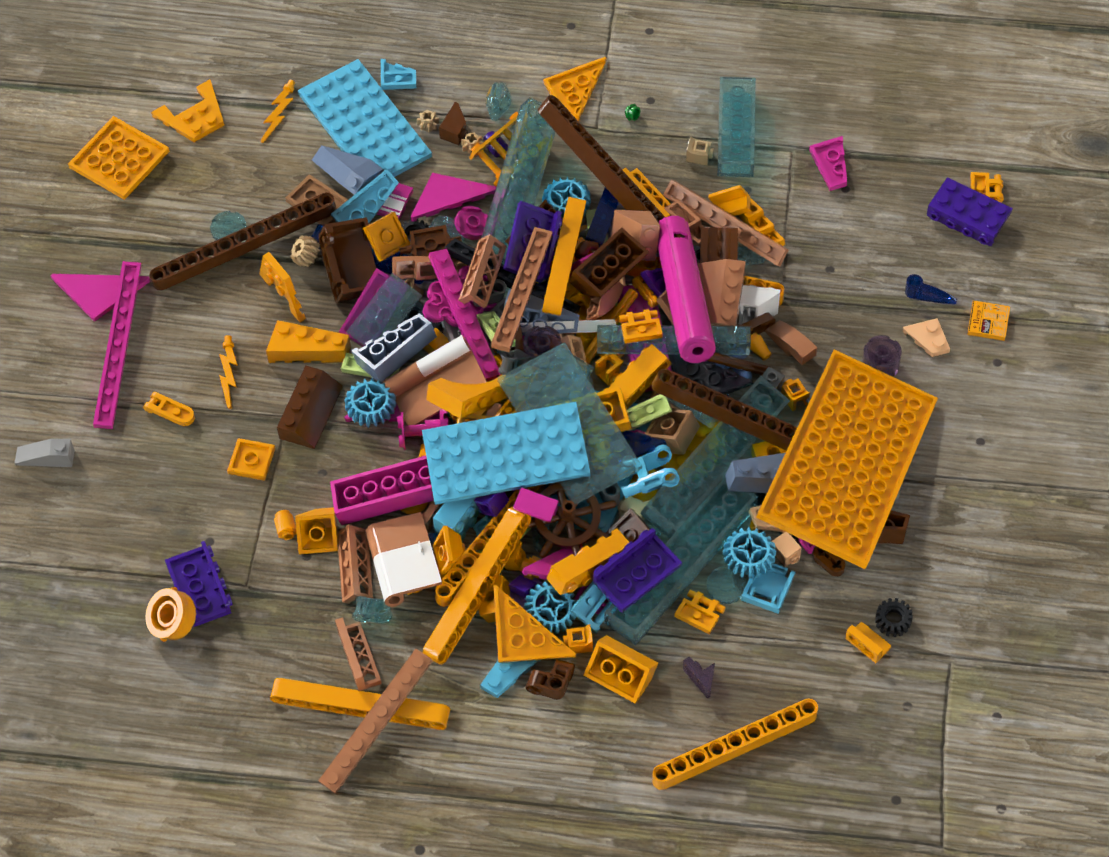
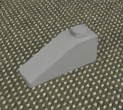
[14,439,75,467]

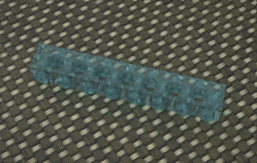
[597,325,751,355]

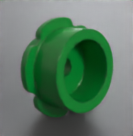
[625,104,641,121]

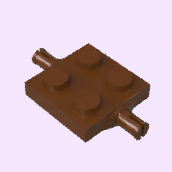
[399,225,462,259]

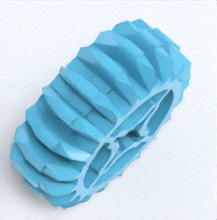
[542,177,591,218]
[344,378,396,428]
[722,527,776,579]
[524,581,577,634]

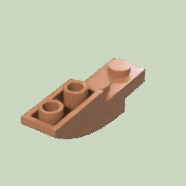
[586,281,624,320]

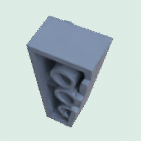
[351,313,437,383]
[725,453,785,493]

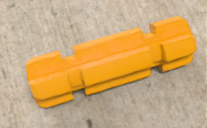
[632,276,659,308]

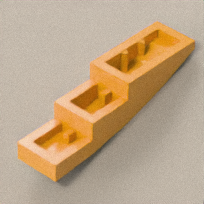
[738,198,785,246]

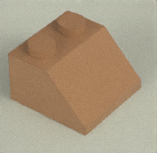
[643,409,700,455]

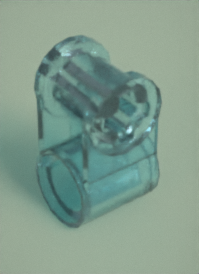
[352,596,392,624]

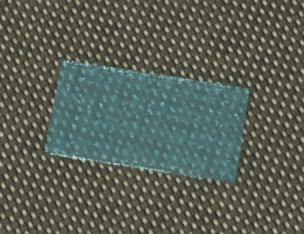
[497,342,642,505]

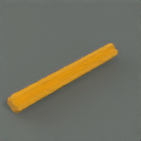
[584,289,638,365]

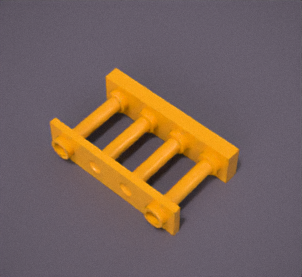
[469,109,552,188]

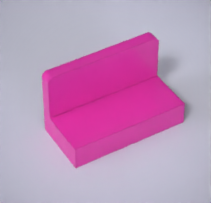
[513,487,559,522]

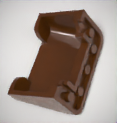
[319,217,376,303]

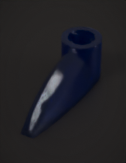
[905,274,957,304]

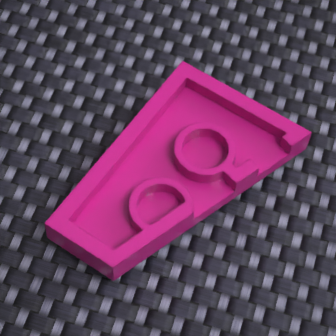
[809,136,847,191]

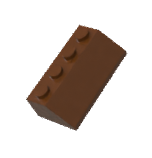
[569,227,649,298]
[277,365,343,449]

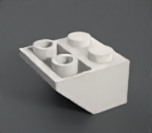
[738,285,780,324]

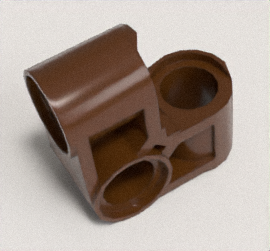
[525,659,575,700]

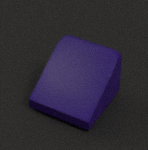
[509,575,537,598]

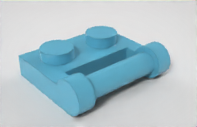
[570,581,616,634]

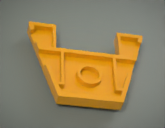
[151,79,224,142]
[259,252,306,322]

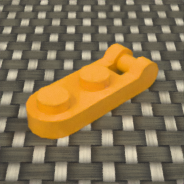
[143,392,195,426]

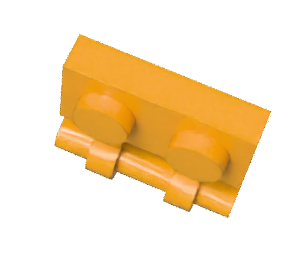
[970,172,1004,203]
[619,309,663,343]
[674,589,726,635]

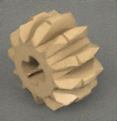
[290,235,320,267]

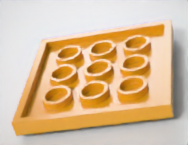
[68,116,170,200]

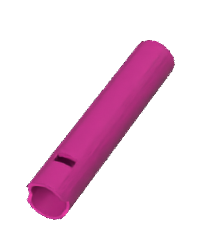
[657,216,716,363]

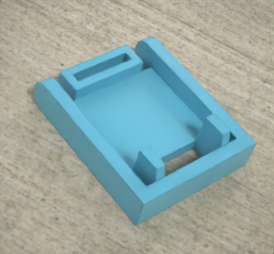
[741,559,796,614]

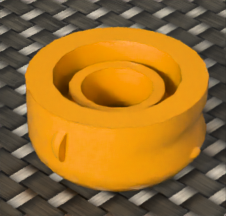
[146,587,196,642]

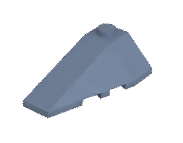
[504,289,580,336]

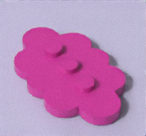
[423,266,498,327]

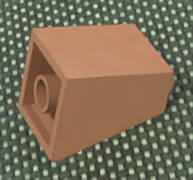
[611,210,660,261]

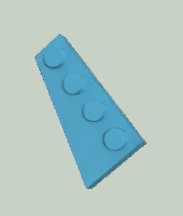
[331,169,399,223]
[480,660,541,698]

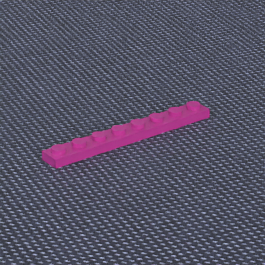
[428,249,501,381]

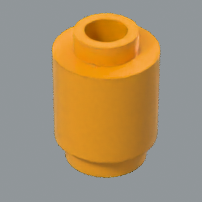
[274,510,297,540]

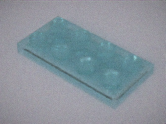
[347,273,422,346]

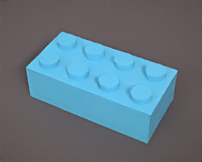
[433,497,481,541]

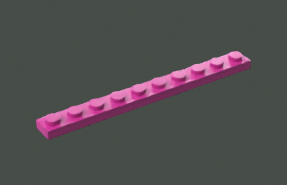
[93,261,142,429]

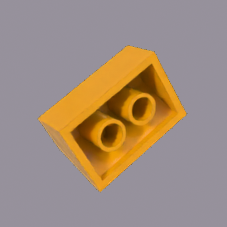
[583,635,658,704]

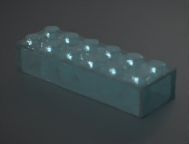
[717,77,756,177]

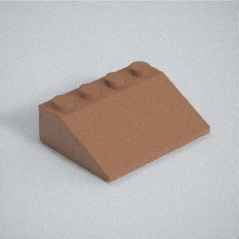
[697,259,746,337]

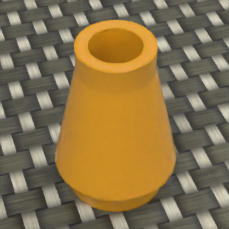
[745,333,772,361]

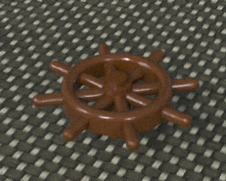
[524,472,616,558]

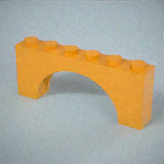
[426,351,539,419]

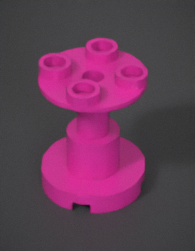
[397,409,449,450]

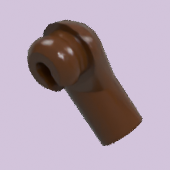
[575,241,599,259]

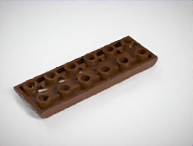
[700,227,738,263]

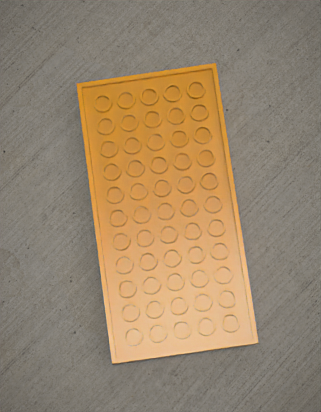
[756,349,938,569]

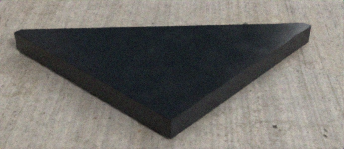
[666,343,753,410]

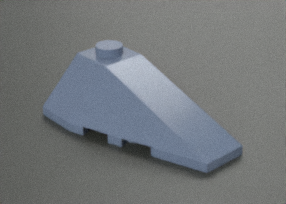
[312,145,384,195]

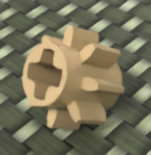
[417,110,439,133]
[461,132,483,155]

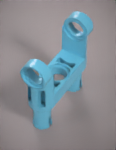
[616,445,680,499]

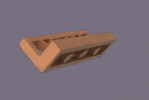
[459,234,507,308]
[337,525,373,604]
[335,618,382,691]

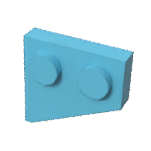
[381,59,417,90]

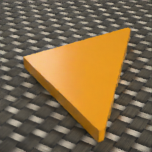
[543,57,606,121]
[493,585,576,663]

